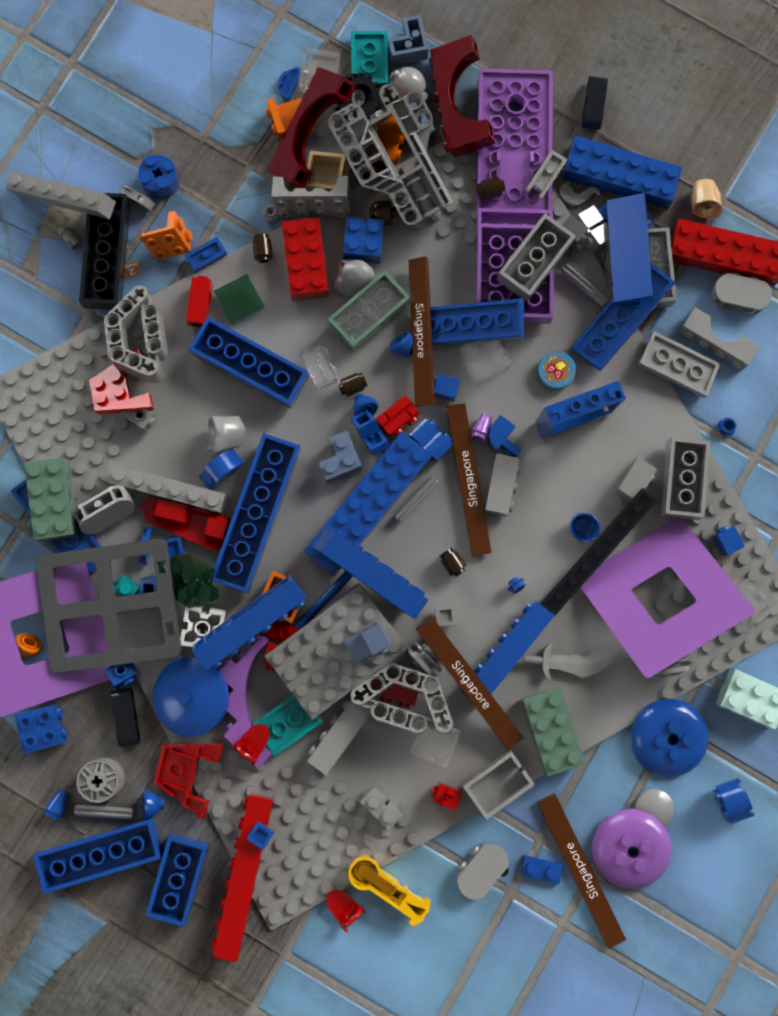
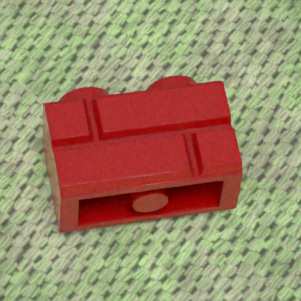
[376,395,420,438]

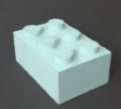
[715,669,778,730]

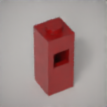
[186,275,213,328]

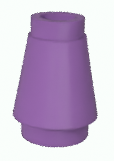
[471,413,492,443]

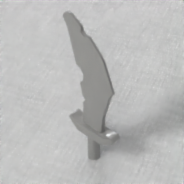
[523,643,621,679]

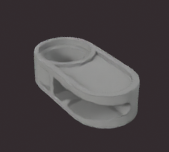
[119,185,155,213]

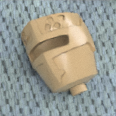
[691,179,722,219]

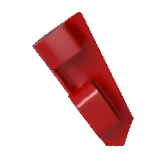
[139,497,230,553]

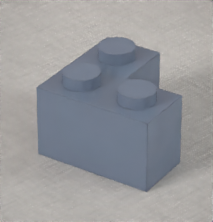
[388,15,428,66]
[319,430,362,483]
[344,620,391,663]

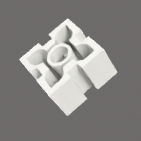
[180,604,226,647]

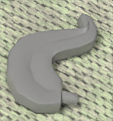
[559,181,601,206]

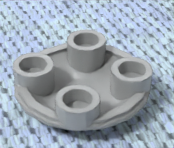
[634,789,674,827]

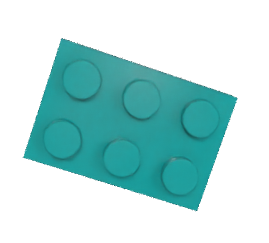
[351,31,388,87]
[252,695,324,757]

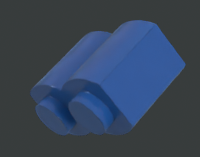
[409,418,453,463]

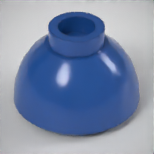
[389,332,413,358]
[353,394,379,416]
[141,791,164,819]

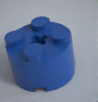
[138,155,179,199]
[712,778,755,824]

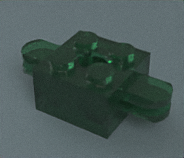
[158,553,219,608]

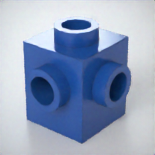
[105,663,138,690]

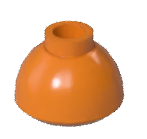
[15,633,42,660]

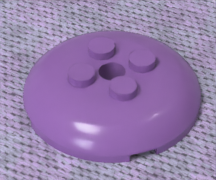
[592,809,672,889]

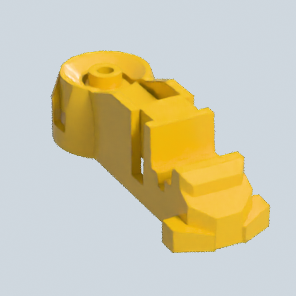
[348,855,431,927]

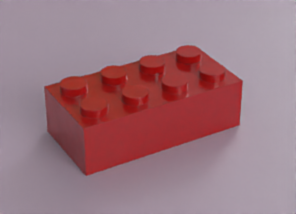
[282,217,329,301]

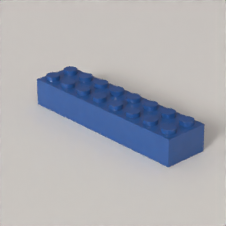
[304,431,432,577]
[210,433,301,594]

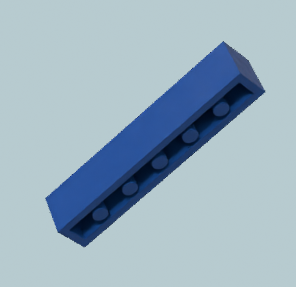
[461,601,554,697]

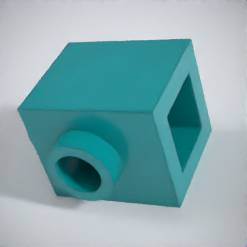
[114,575,140,597]

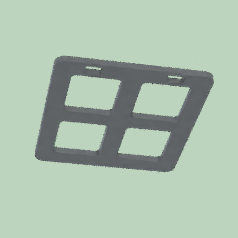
[36,539,182,673]

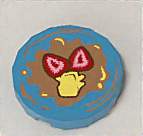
[538,351,576,389]

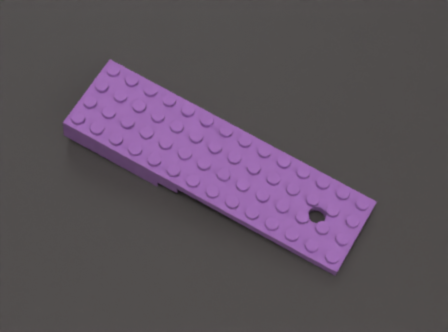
[475,69,554,324]

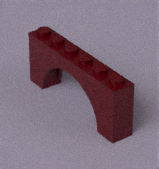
[429,35,496,157]
[267,67,356,188]

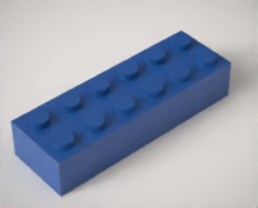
[562,136,683,209]
[189,317,309,409]
[313,528,428,619]
[192,574,306,671]
[33,817,164,894]

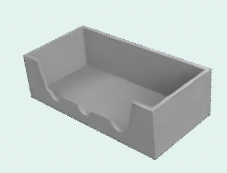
[271,176,353,218]

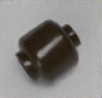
[369,200,397,225]

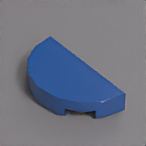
[278,67,303,102]
[139,527,154,566]

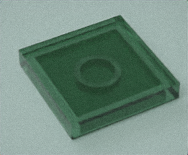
[214,274,265,325]

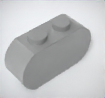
[711,272,772,315]
[74,485,135,535]
[456,841,509,900]

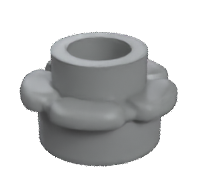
[262,204,279,222]

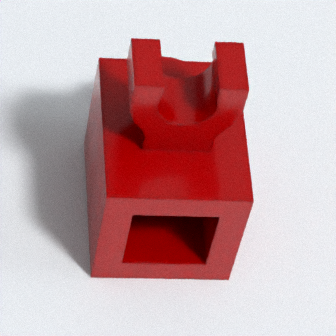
[430,782,463,811]

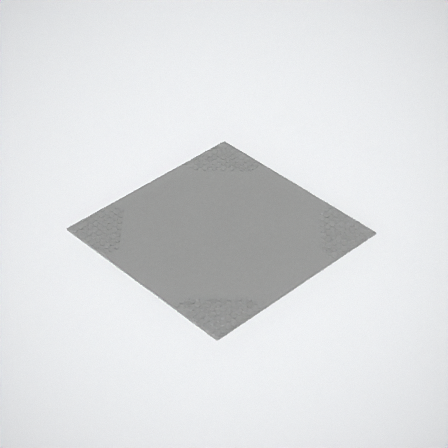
[0,140,778,930]

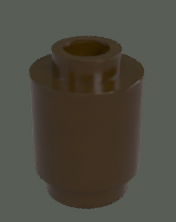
[476,177,505,200]
[252,233,273,263]
[338,372,368,397]
[439,547,466,577]

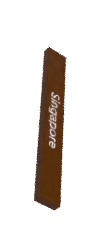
[408,256,435,407]
[446,403,491,556]
[416,616,524,750]
[537,793,626,949]

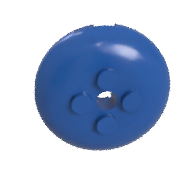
[631,699,708,777]

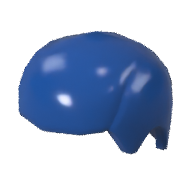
[569,512,600,542]

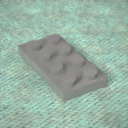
[638,331,720,398]

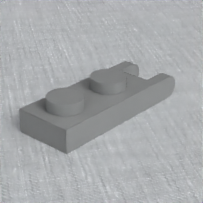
[525,150,568,202]

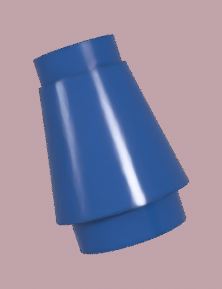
[44,789,69,820]

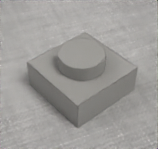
[435,605,456,626]

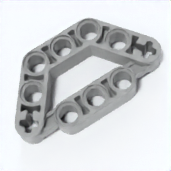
[104,286,168,384]
[351,664,453,734]

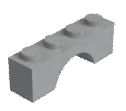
[679,307,760,369]

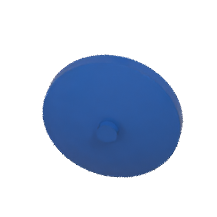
[153,657,229,737]

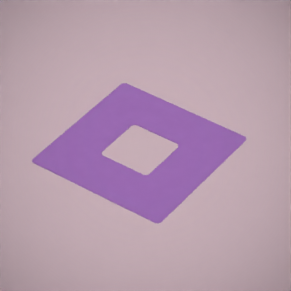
[581,518,755,678]
[0,563,110,717]

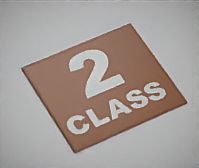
[125,261,141,279]

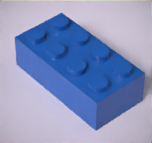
[145,833,210,927]

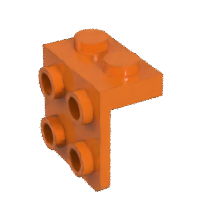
[265,98,314,143]
[140,211,193,260]

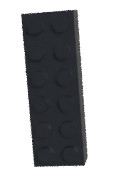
[79,193,131,310]

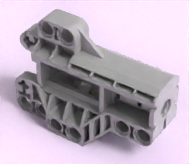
[328,84,453,226]

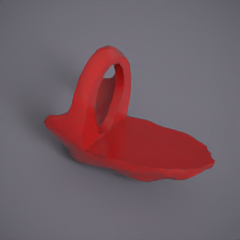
[231,724,270,766]
[326,890,366,932]

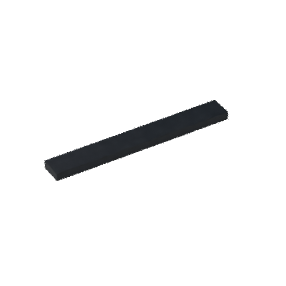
[540,488,658,617]

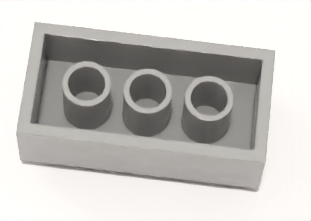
[496,213,576,302]
[660,437,711,520]

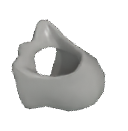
[333,258,375,298]
[206,416,245,453]

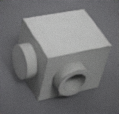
[124,409,157,432]

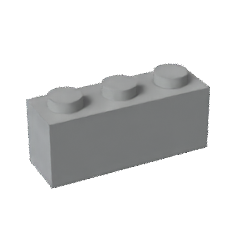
[484,454,522,517]

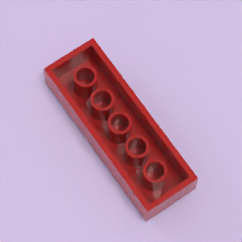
[671,219,778,286]

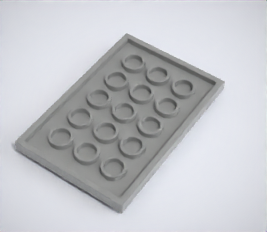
[265,584,408,720]

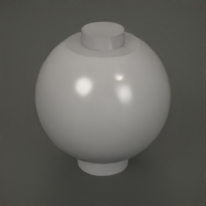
[389,67,428,105]

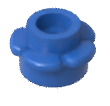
[718,417,737,436]
[508,577,526,594]

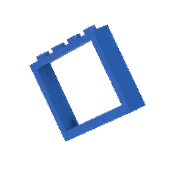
[535,381,626,439]

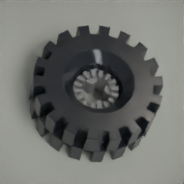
[335,73,381,121]

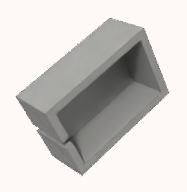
[461,750,535,820]

